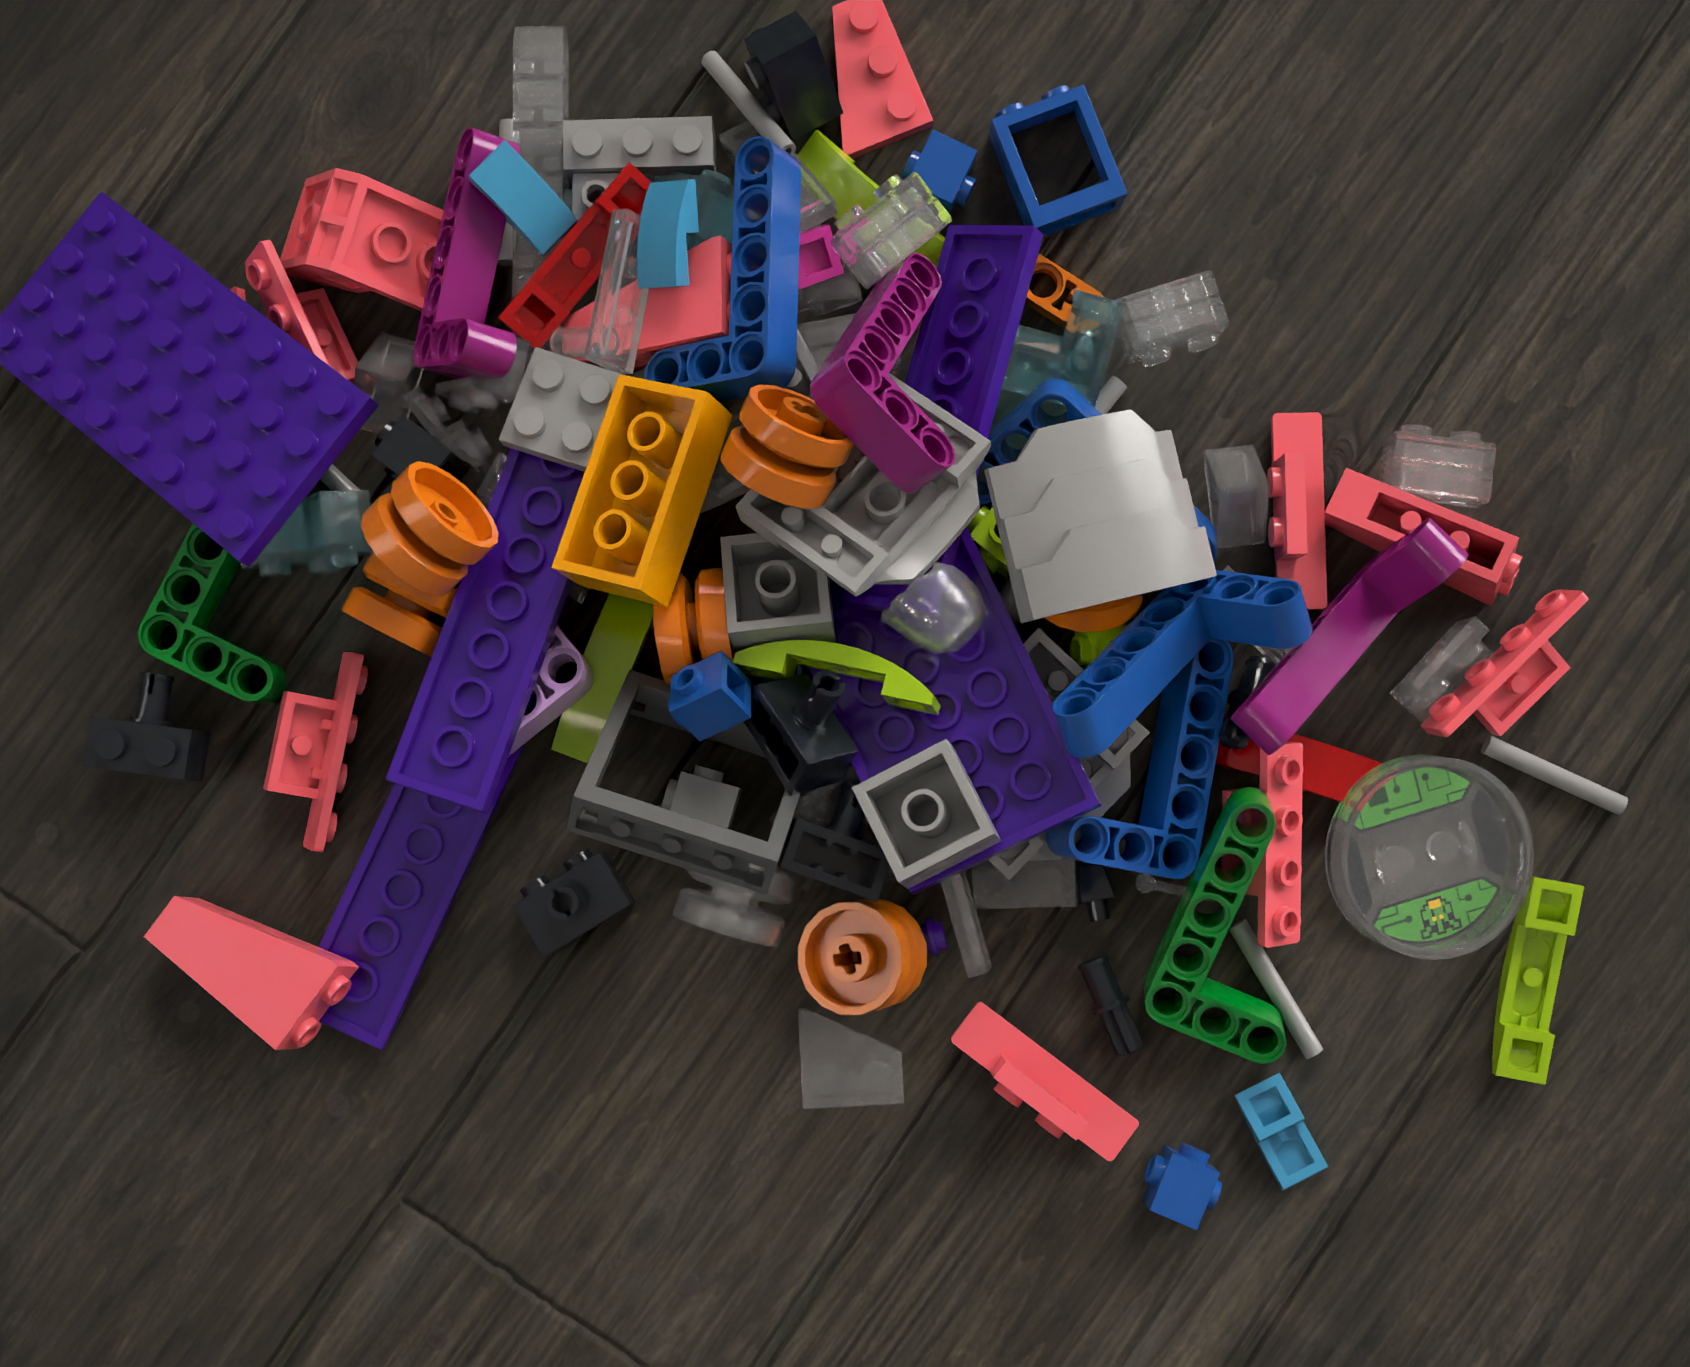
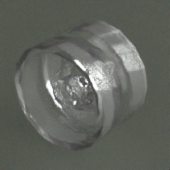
[672,863,799,947]

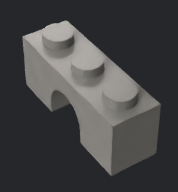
[562,116,717,188]

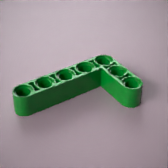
[138,523,287,704]
[1144,787,1286,1064]

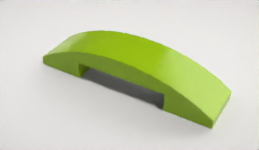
[795,130,945,268]
[551,593,653,763]
[733,640,941,715]
[1492,876,1584,1085]

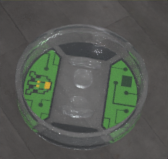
[1325,754,1534,960]

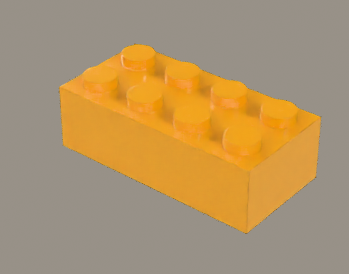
[551,374,733,608]

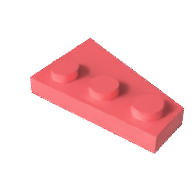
[832,0,933,159]

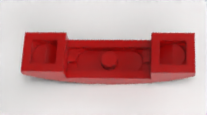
[498,162,652,349]
[1215,714,1393,806]

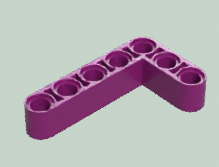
[413,127,520,380]
[810,253,956,493]
[1231,518,1469,755]

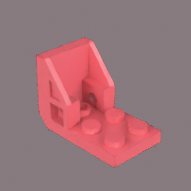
[280,168,444,312]

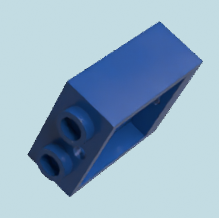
[988,85,1128,238]

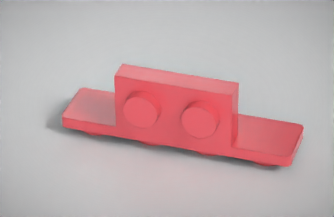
[245,240,364,385]
[1267,412,1327,610]
[1421,590,1589,737]
[263,652,368,853]
[1221,742,1303,948]
[951,1001,1139,1161]

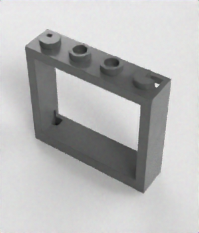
[567,670,801,895]

